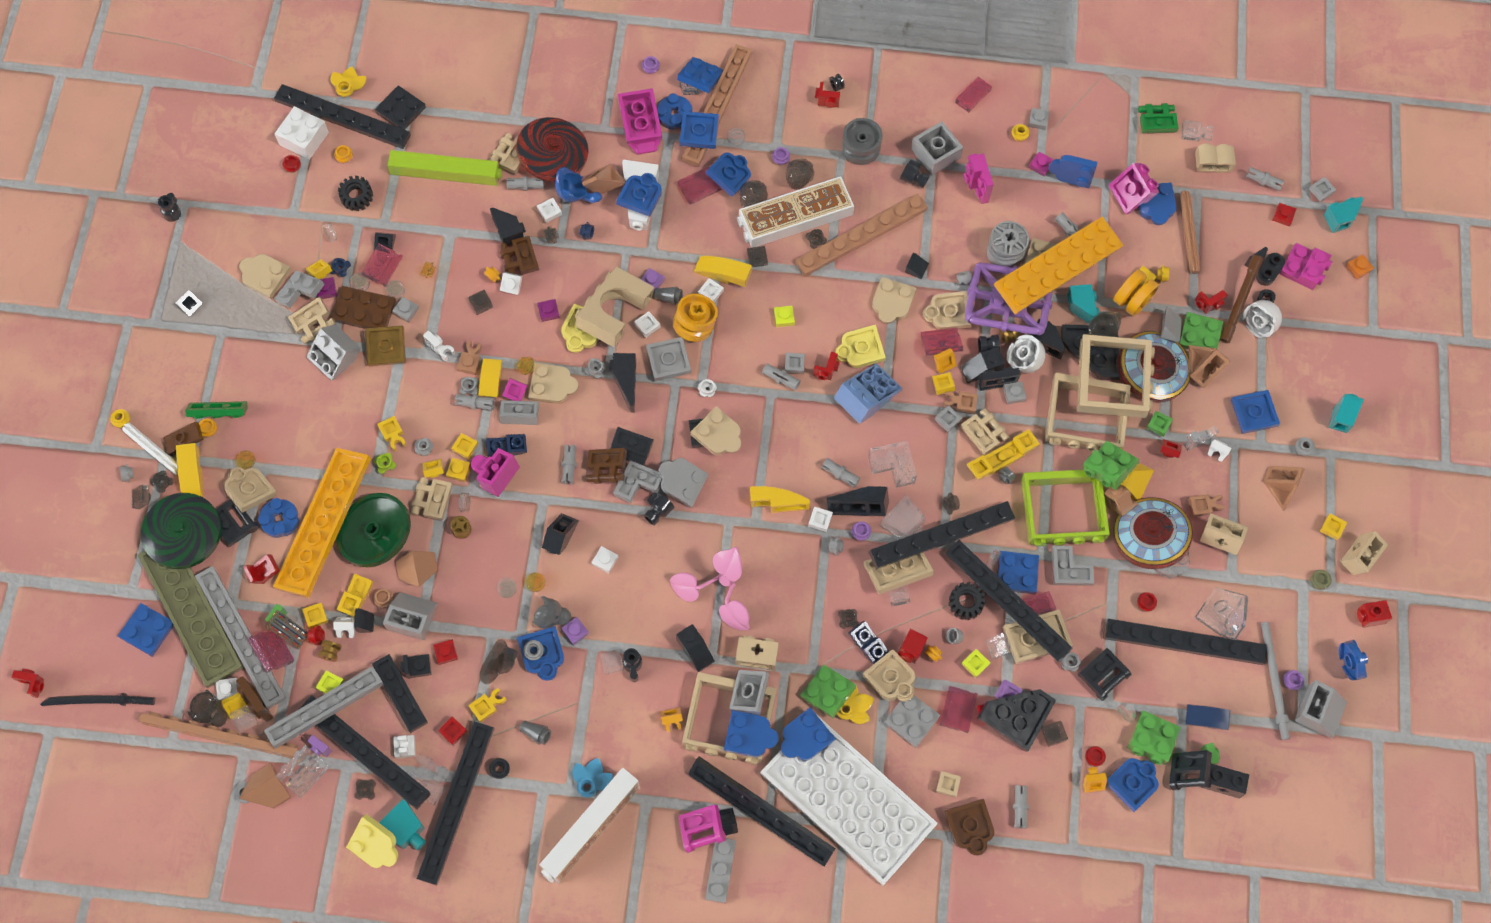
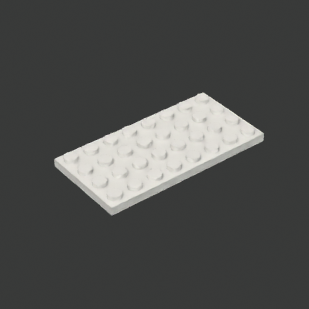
[760,714,938,886]

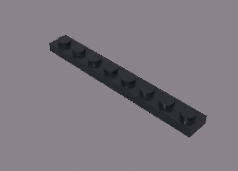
[274,84,411,149]
[869,501,1015,570]
[946,540,1073,663]
[1105,619,1266,665]
[298,695,431,810]
[416,721,494,886]
[688,756,836,867]

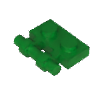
[1138,103,1179,133]

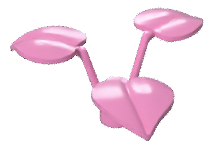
[670,547,750,630]

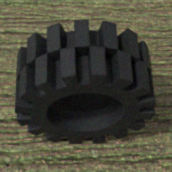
[338,175,373,211]
[948,582,986,620]

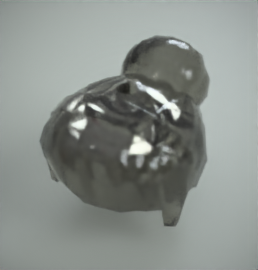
[785,158,815,190]
[739,180,768,208]
[1088,311,1122,337]
[188,690,228,727]

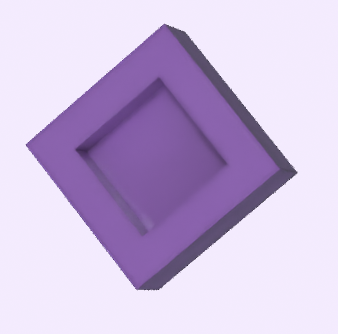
[641,268,665,294]
[561,617,589,646]
[995,679,1023,699]
[308,735,332,757]

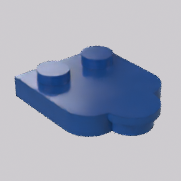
[705,152,751,197]
[1048,155,1097,188]
[616,173,662,217]
[1138,182,1176,225]
[517,626,564,681]
[781,707,836,761]
[724,710,778,758]
[1106,758,1159,812]

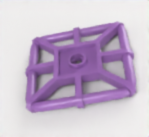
[965,262,1053,336]

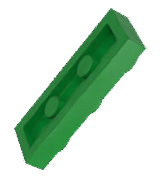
[185,401,248,419]

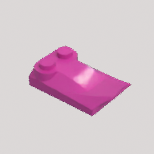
[618,88,662,155]

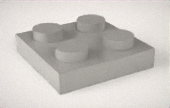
[646,337,691,381]
[884,696,941,748]

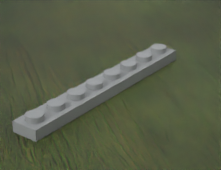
[195,566,286,709]

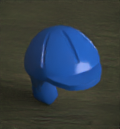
[555,167,602,203]

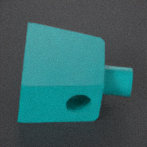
[379,799,426,851]

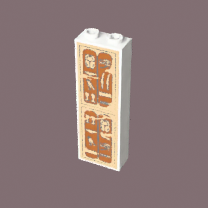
[737,176,854,248]
[539,768,640,884]

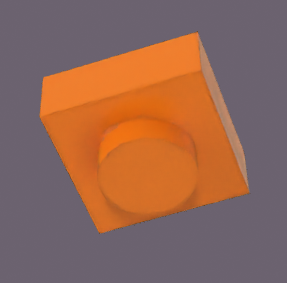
[1346,254,1374,279]

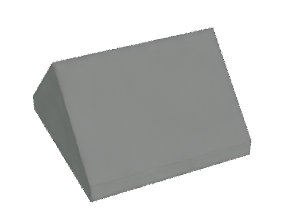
[729,670,769,716]

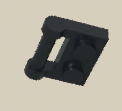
[216,499,259,547]
[1078,648,1132,701]
[1170,750,1212,790]

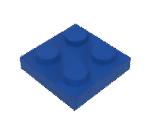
[677,57,723,93]
[680,111,719,149]
[1231,390,1280,434]
[998,551,1039,595]
[118,603,174,657]

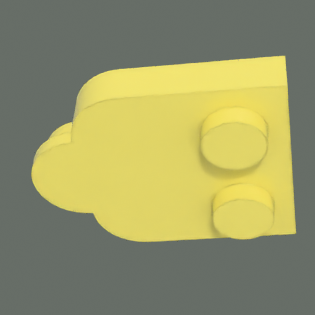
[561,304,599,353]
[835,325,886,368]
[346,814,398,868]

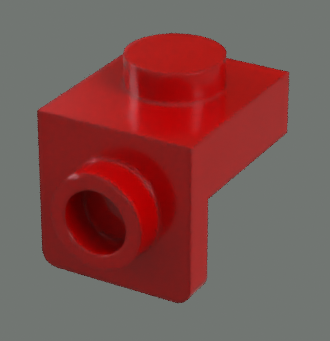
[815,81,840,108]
[1195,290,1228,314]
[813,352,840,381]
[243,554,280,584]
[11,668,44,698]

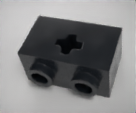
[1199,764,1250,799]

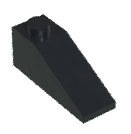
[609,353,636,413]
[826,486,889,516]

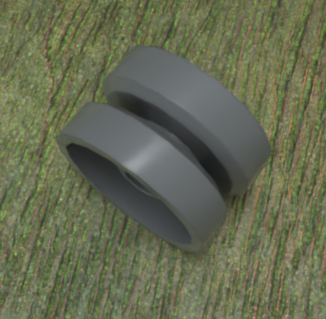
[842,118,883,165]

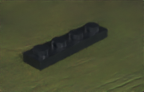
[372,654,428,733]

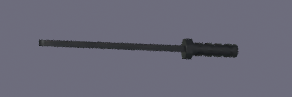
[40,693,155,706]

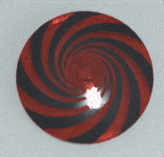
[516,117,589,182]

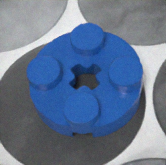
[657,93,692,129]
[258,498,299,538]
[1338,639,1368,681]

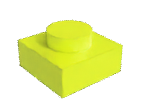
[774,306,795,327]
[962,649,990,678]
[316,670,345,694]

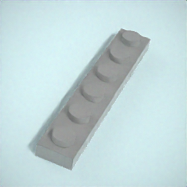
[264,666,384,749]

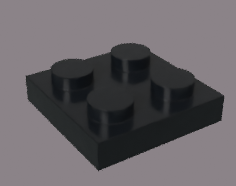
[375,85,426,129]

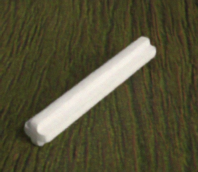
[122,423,178,475]

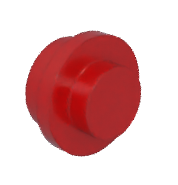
[282,155,301,173]
[1137,592,1157,612]
[308,625,325,646]
[1085,746,1106,767]

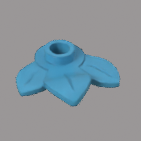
[572,758,613,798]

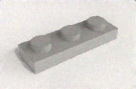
[705,839,736,904]

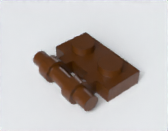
[500,236,539,275]
[586,448,627,484]

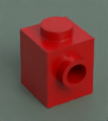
[1357,600,1392,628]
[897,628,928,664]

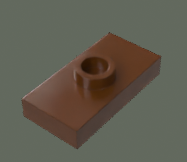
[163,422,204,456]

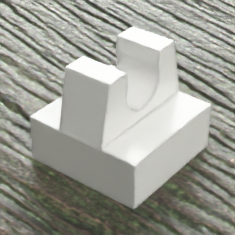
[1208,438,1232,462]
[333,617,356,638]
[394,735,416,759]

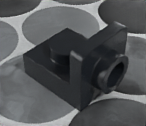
[400,654,432,679]

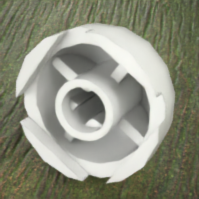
[1243,300,1282,338]
[1007,335,1045,374]

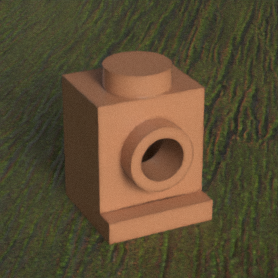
[1104,485,1137,516]

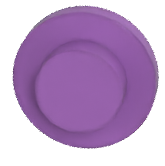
[642,56,660,74]
[772,147,790,165]
[852,521,871,541]
[1283,670,1304,690]

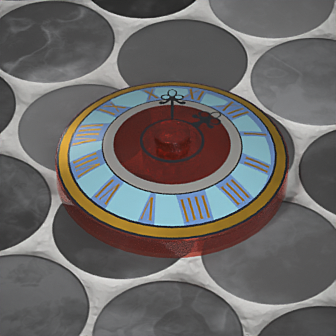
[1117,331,1191,403]
[1113,497,1193,569]

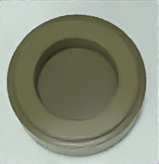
[1310,570,1332,590]

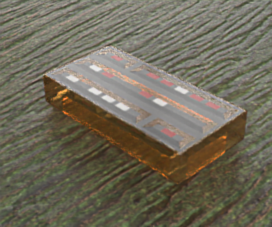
[265,610,308,650]

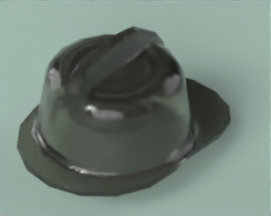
[480,639,518,684]

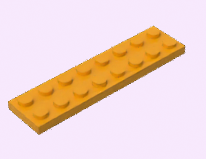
[993,216,1124,315]
[273,448,372,598]

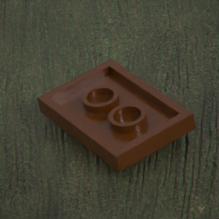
[331,286,396,329]

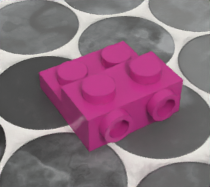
[964,154,994,204]
[1109,163,1159,214]
[1280,243,1333,290]

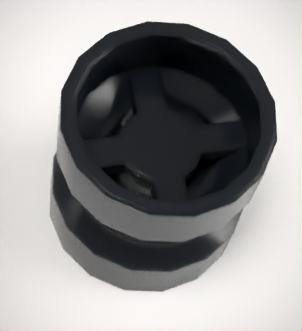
[978,335,1000,353]

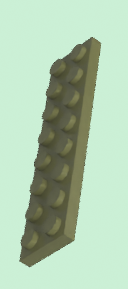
[138,551,244,688]

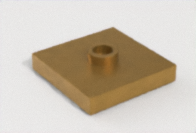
[365,325,406,366]

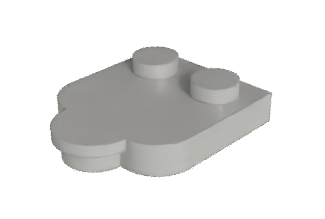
[659,458,709,508]

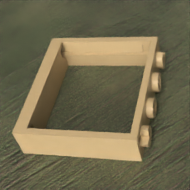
[1077,334,1155,418]
[1044,373,1131,452]
[682,672,777,765]

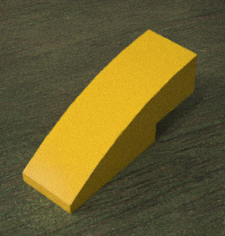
[694,256,752,287]
[176,443,204,498]
[750,486,810,513]

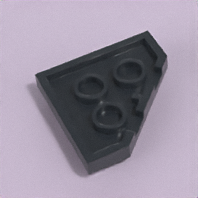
[1061,324,1121,380]
[977,689,1056,752]

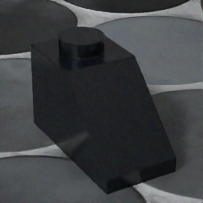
[490,208,526,246]
[1030,319,1065,360]
[960,347,1005,383]
[542,513,579,555]
[676,624,715,672]

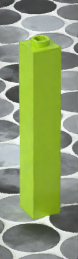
[387,150,502,186]

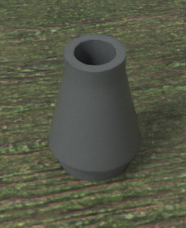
[654,287,683,305]
[520,720,551,745]

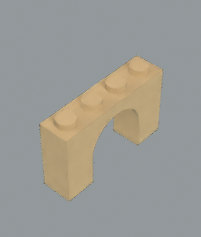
[575,266,654,347]

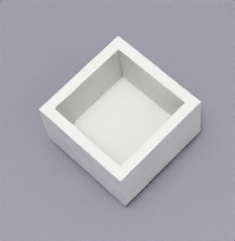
[275,106,329,160]

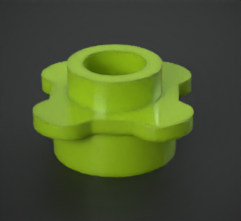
[374,453,396,474]

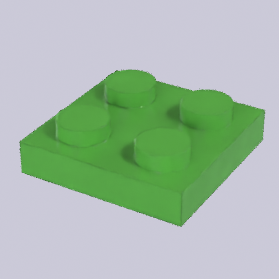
[1179,312,1223,350]
[800,665,857,718]

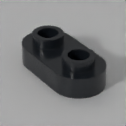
[1256,253,1285,286]

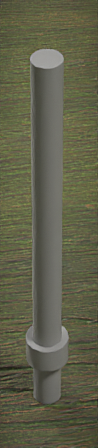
[1261,622,1290,740]

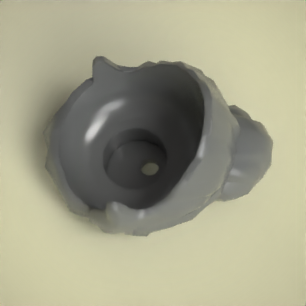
[532,596,571,629]

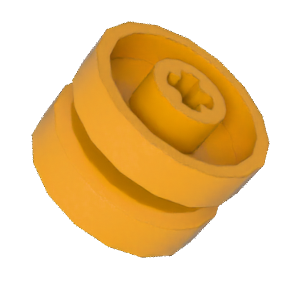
[1113,269,1160,317]
[673,293,718,342]

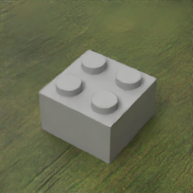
[911,121,963,175]

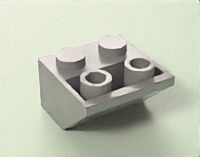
[306,324,361,381]
[383,592,438,640]
[1294,680,1347,738]

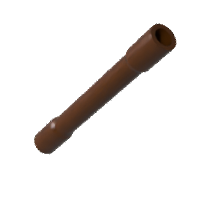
[1220,255,1264,343]

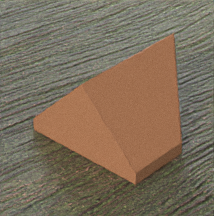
[582,164,626,194]
[1188,345,1231,388]
[1263,466,1305,511]
[396,551,438,587]
[239,763,291,808]

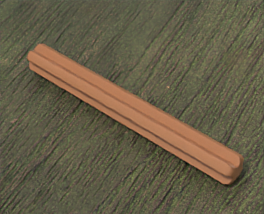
[1179,191,1200,274]

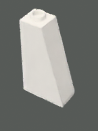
[622,160,659,231]

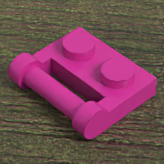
[678,804,726,853]

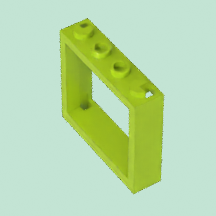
[1021,470,1110,547]

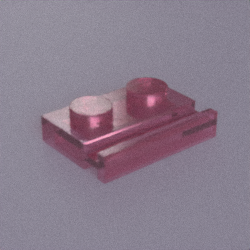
[678,166,722,205]
[361,243,403,287]
[920,328,963,356]
[248,628,294,673]
[939,686,978,733]

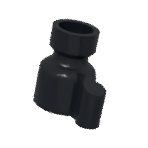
[900,159,929,188]
[158,193,181,222]
[643,492,675,526]
[622,648,643,682]

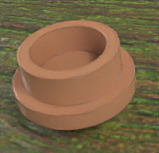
[373,588,394,608]

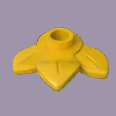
[330,66,366,97]
[837,685,874,725]

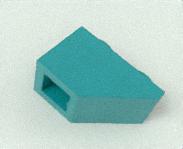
[1324,196,1364,233]
[1067,284,1100,325]
[1329,394,1364,433]

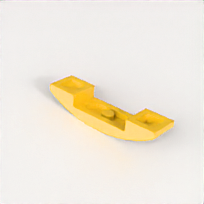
[967,429,1040,480]

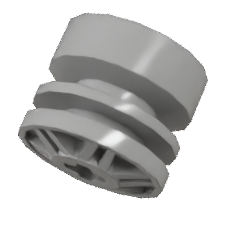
[986,221,1029,267]

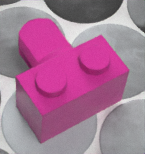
[471,448,520,497]

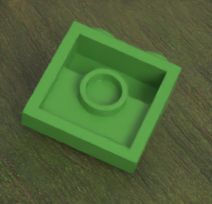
[1083,441,1139,490]
[1127,710,1181,765]

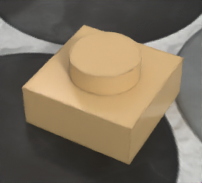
[936,771,961,798]

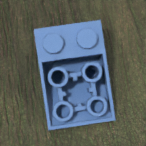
[834,363,903,424]

